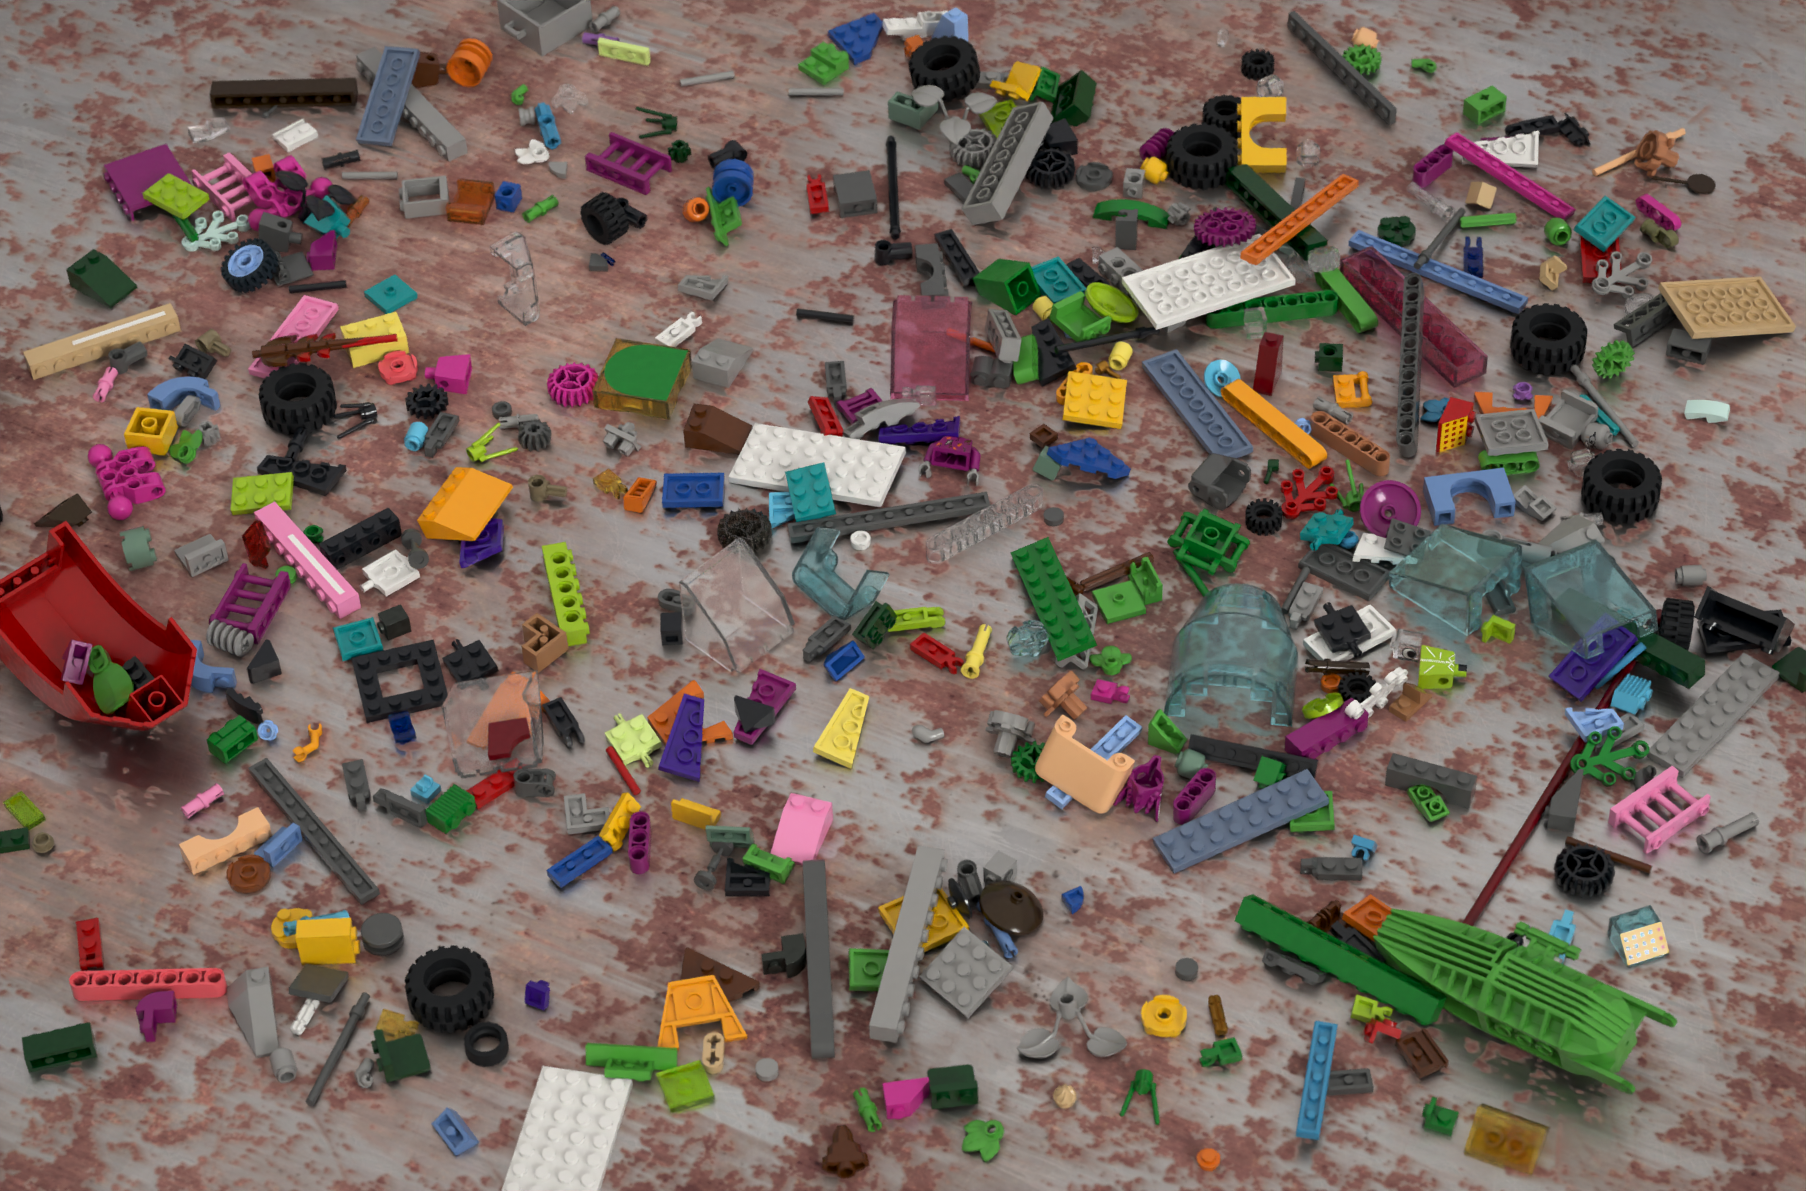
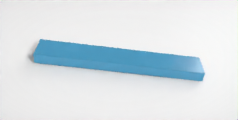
[1296,1021,1338,1140]

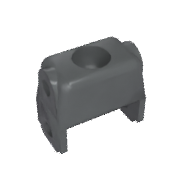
[1188,453,1251,511]

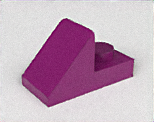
[60,639,93,685]

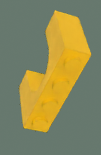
[1237,97,1287,173]

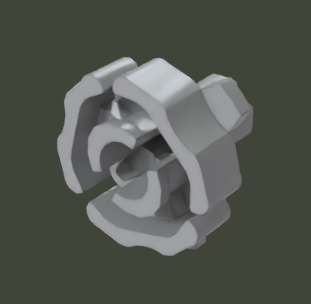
[985,710,1036,758]

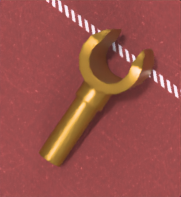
[1095,360,1121,379]

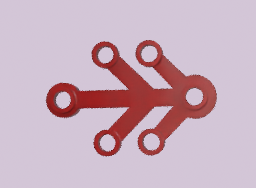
[1280,466,1338,519]

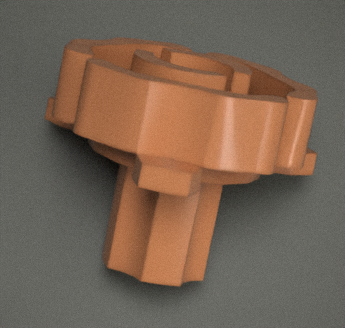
[1634,130,1679,177]
[1039,670,1087,720]

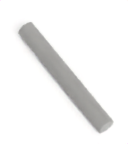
[680,71,734,87]
[789,88,843,95]
[342,172,398,179]

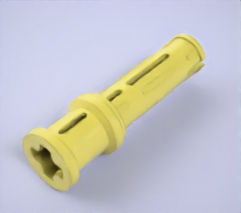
[961,624,992,679]

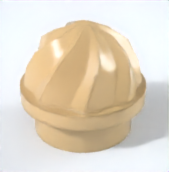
[1053,1084,1077,1108]

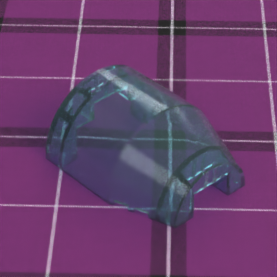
[1164,583,1299,727]

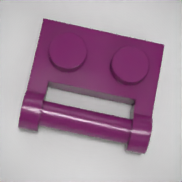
[836,388,882,424]

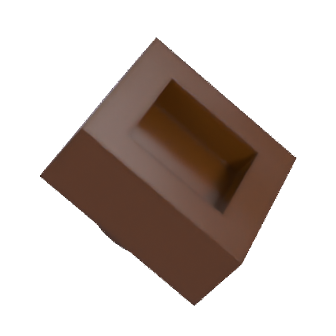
[1030,424,1058,449]

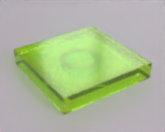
[656,1060,715,1113]

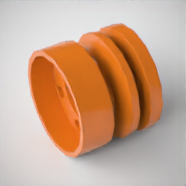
[446,38,493,87]

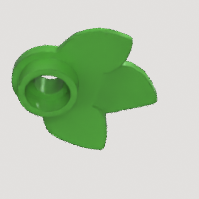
[169,430,203,464]
[1089,646,1132,675]
[962,1120,1004,1162]

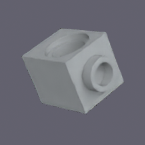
[1123,168,1145,199]
[983,850,1017,884]

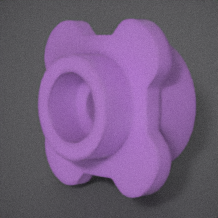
[1513,382,1533,400]

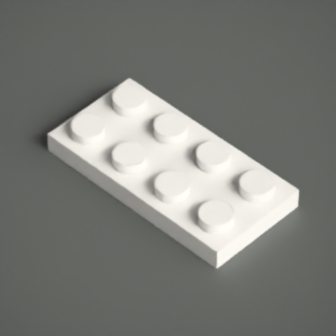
[1303,605,1396,662]

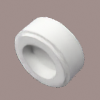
[850,531,871,550]

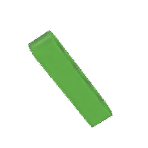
[1314,264,1378,333]

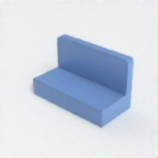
[254,823,303,867]

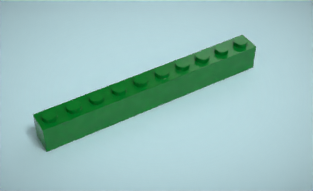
[1234,894,1447,1025]

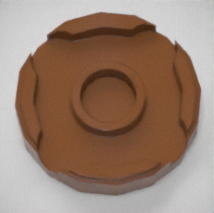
[226,855,271,894]

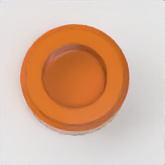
[1320,673,1342,693]

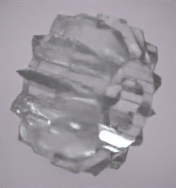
[1308,246,1341,273]

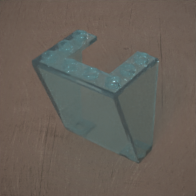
[1389,524,1523,636]
[1524,539,1658,659]

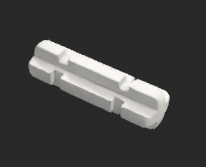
[290,998,320,1035]

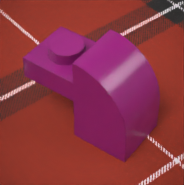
[135,991,178,1042]

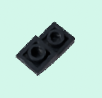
[225,687,263,725]

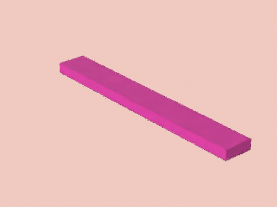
[1444,132,1576,221]

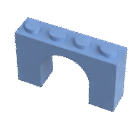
[1423,468,1516,526]

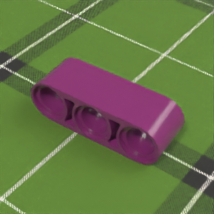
[1412,144,1453,188]
[1173,768,1216,825]
[628,811,652,874]

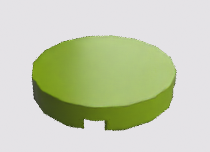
[1302,693,1344,719]

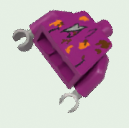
[918,436,981,486]

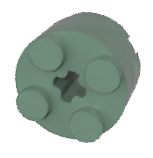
[119,526,157,571]

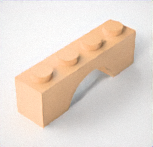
[179,807,272,875]

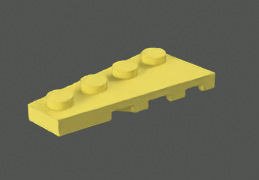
[813,688,869,769]

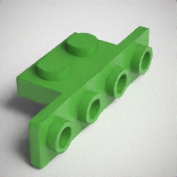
[706,187,742,247]
[586,1043,677,1081]

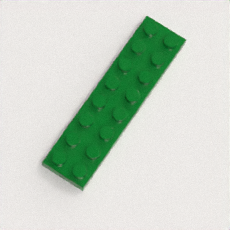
[1010,537,1097,662]

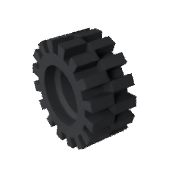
[1241,49,1274,81]
[1245,498,1283,536]
[1338,672,1376,703]

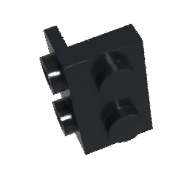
[168,344,217,380]

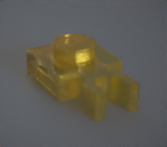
[593,469,628,499]
[376,1009,419,1038]

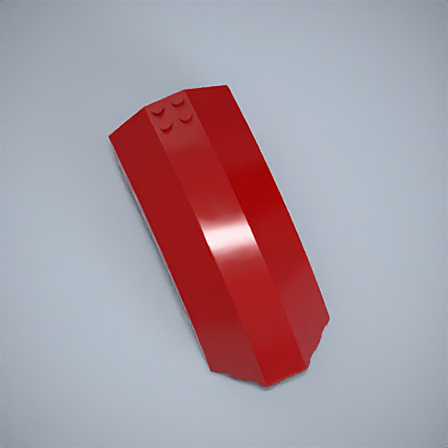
[0,521,197,731]

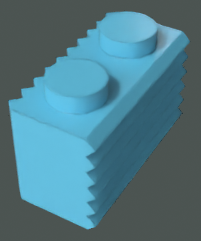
[1611,673,1653,715]

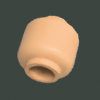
[1351,27,1379,49]

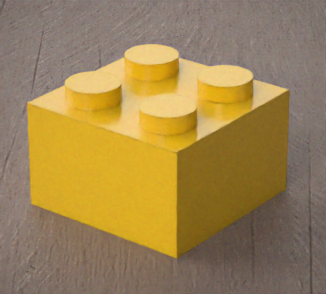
[124,407,178,456]

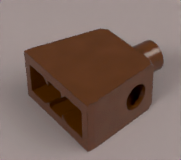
[411,51,448,88]

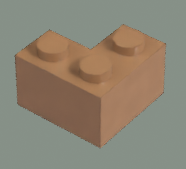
[521,613,569,673]

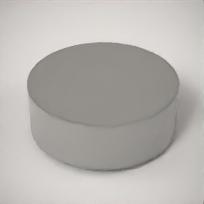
[755,1058,779,1082]

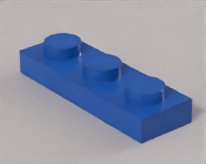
[546,835,613,888]

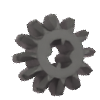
[518,419,552,452]

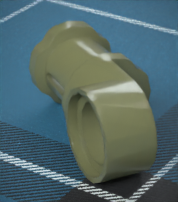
[1640,218,1679,249]

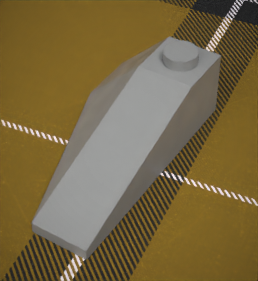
[1518,515,1605,579]
[227,967,279,1058]

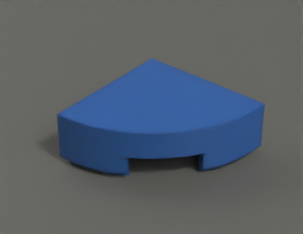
[1061,886,1084,914]

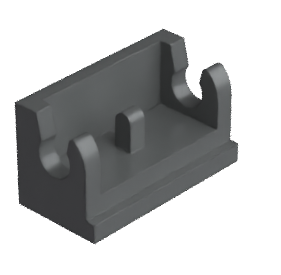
[1115,209,1138,250]

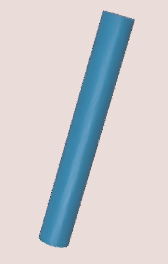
[1595,642,1646,690]

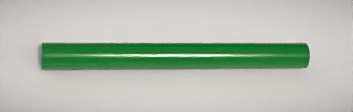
[1173,548,1218,609]

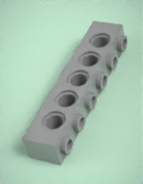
[1098,247,1186,333]

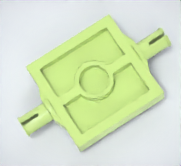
[605,713,662,768]

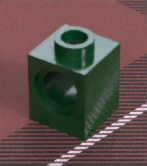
[1315,343,1343,372]

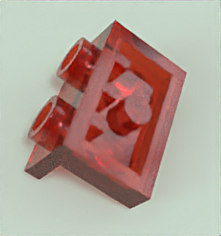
[242,520,271,569]

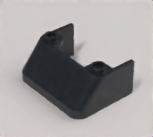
[1694,586,1795,655]

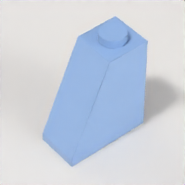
[931,7,968,41]

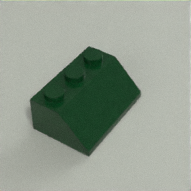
[1051,70,1097,127]

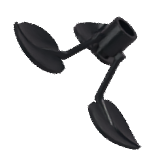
[275,171,358,223]

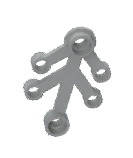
[1591,251,1652,299]

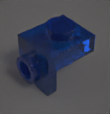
[388,710,417,744]

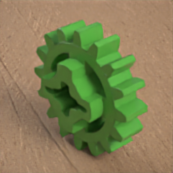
[1342,44,1382,75]
[1592,340,1635,379]

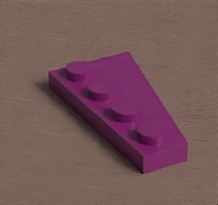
[733,669,796,745]

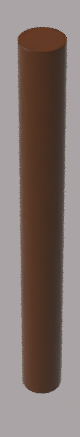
[1565,836,1652,874]

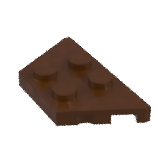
[680,947,760,1002]

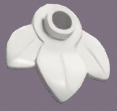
[515,139,549,164]

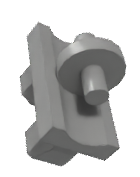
[603,422,641,457]

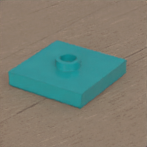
[364,274,418,314]
[333,617,383,661]

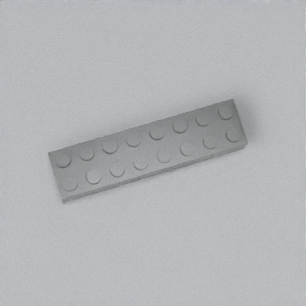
[962,102,1053,225]

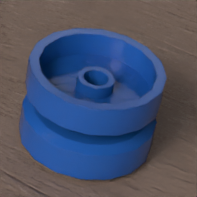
[712,159,754,207]

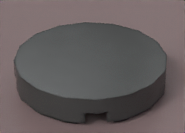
[1076,162,1113,191]

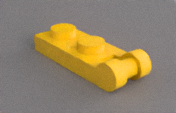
[599,792,641,851]

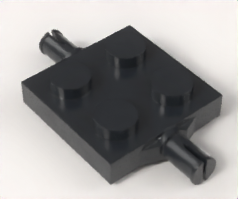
[1314,602,1371,657]
[442,639,499,691]

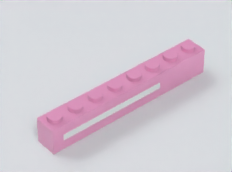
[254,502,361,619]

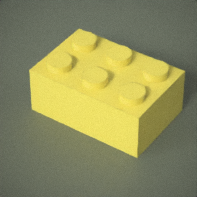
[340,312,409,368]

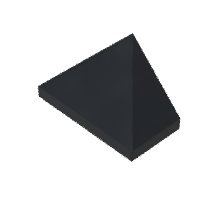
[734,695,775,733]

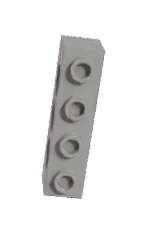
[985,309,1022,363]

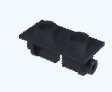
[1558,112,1591,147]

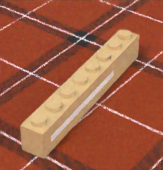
[23,303,181,380]

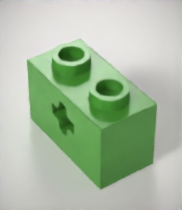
[1463,85,1507,125]

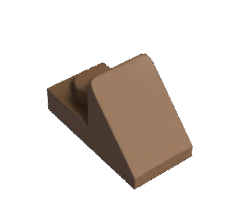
[1389,682,1432,722]

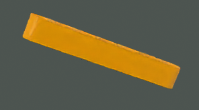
[1220,379,1327,469]

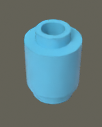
[404,422,429,451]

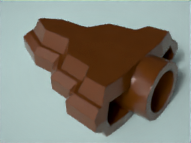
[822,1125,869,1178]

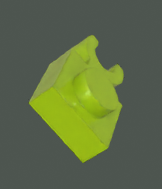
[1350,994,1393,1023]

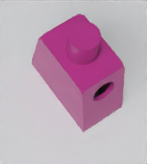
[425,354,472,394]

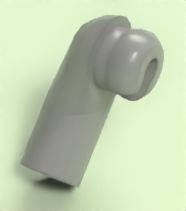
[912,725,944,743]
[354,1058,375,1088]

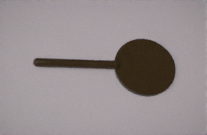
[1651,174,1716,194]

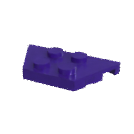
[459,518,504,568]

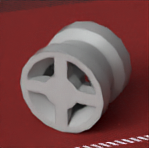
[518,106,536,126]

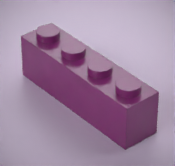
[1284,698,1369,759]

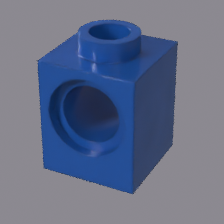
[495,181,522,213]

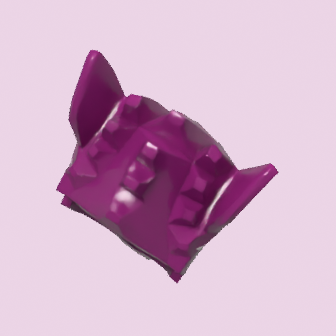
[1113,755,1164,822]

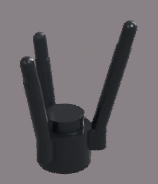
[333,402,377,439]

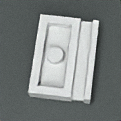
[272,119,318,152]

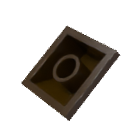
[34,493,92,527]

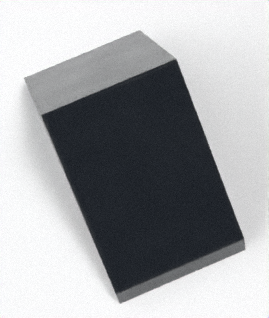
[247,639,282,683]

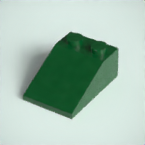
[66,249,137,309]

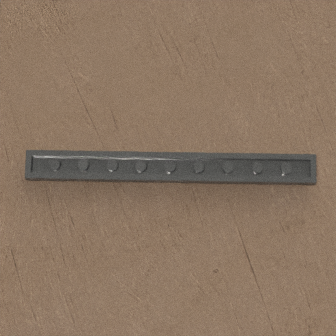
[1287,11,1397,125]
[787,492,991,543]
[248,758,380,905]

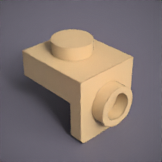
[1539,256,1567,290]

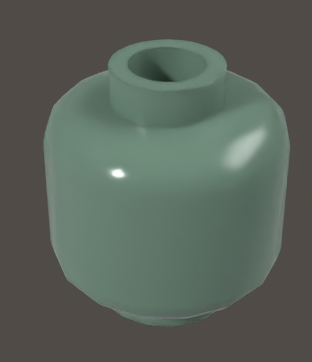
[1174,749,1208,779]

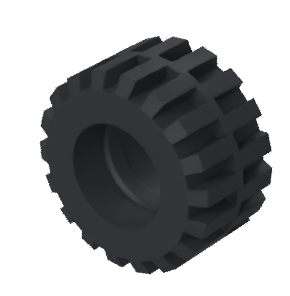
[1202,95,1241,139]
[580,193,629,245]
[1659,598,1695,650]

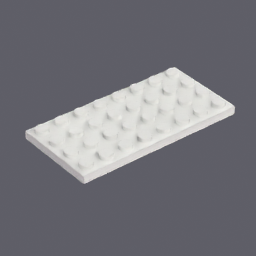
[1122,233,1296,330]
[728,423,906,507]
[502,1066,633,1191]

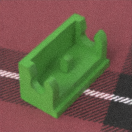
[1128,557,1163,605]
[742,844,795,884]

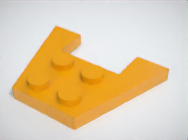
[657,975,747,1050]

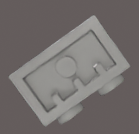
[175,534,229,577]

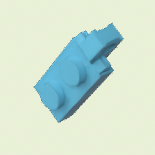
[1549,909,1576,964]

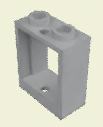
[399,176,450,219]

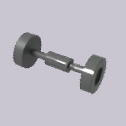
[401,528,429,569]
[694,842,734,890]

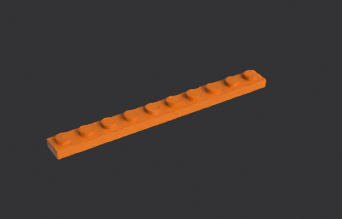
[1240,174,1359,265]

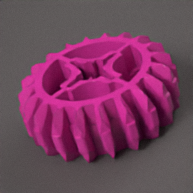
[547,361,600,408]

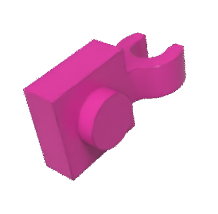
[1091,679,1130,704]

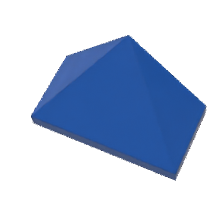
[823,640,865,682]

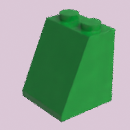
[973,259,1042,315]

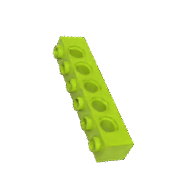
[542,542,590,647]

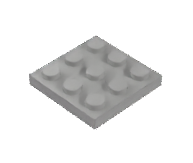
[1475,409,1548,456]
[919,927,1014,1019]

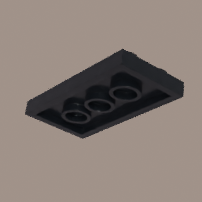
[1697,609,1792,653]

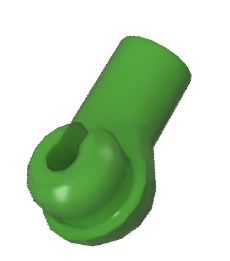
[511,84,528,105]

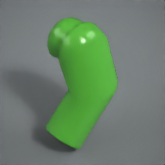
[1411,59,1437,73]
[962,165,980,185]

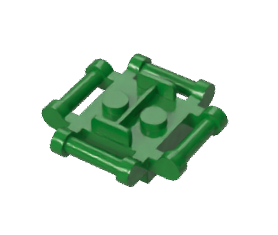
[1167,508,1250,576]

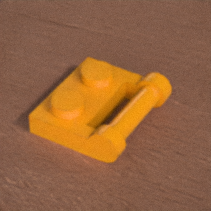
[1333,371,1372,408]

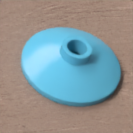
[1204,360,1241,398]

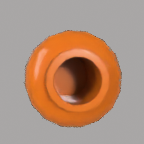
[682,197,709,222]

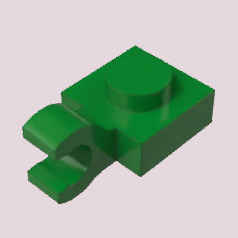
[1199,1037,1243,1067]

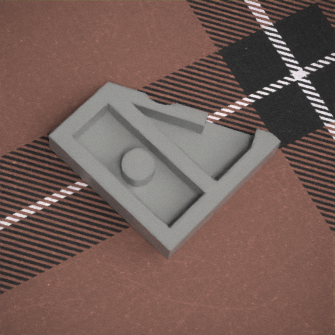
[678,275,728,300]

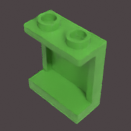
[1050,291,1112,342]

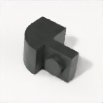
[761,933,807,979]

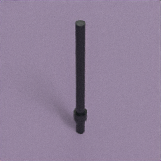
[1054,327,1160,354]

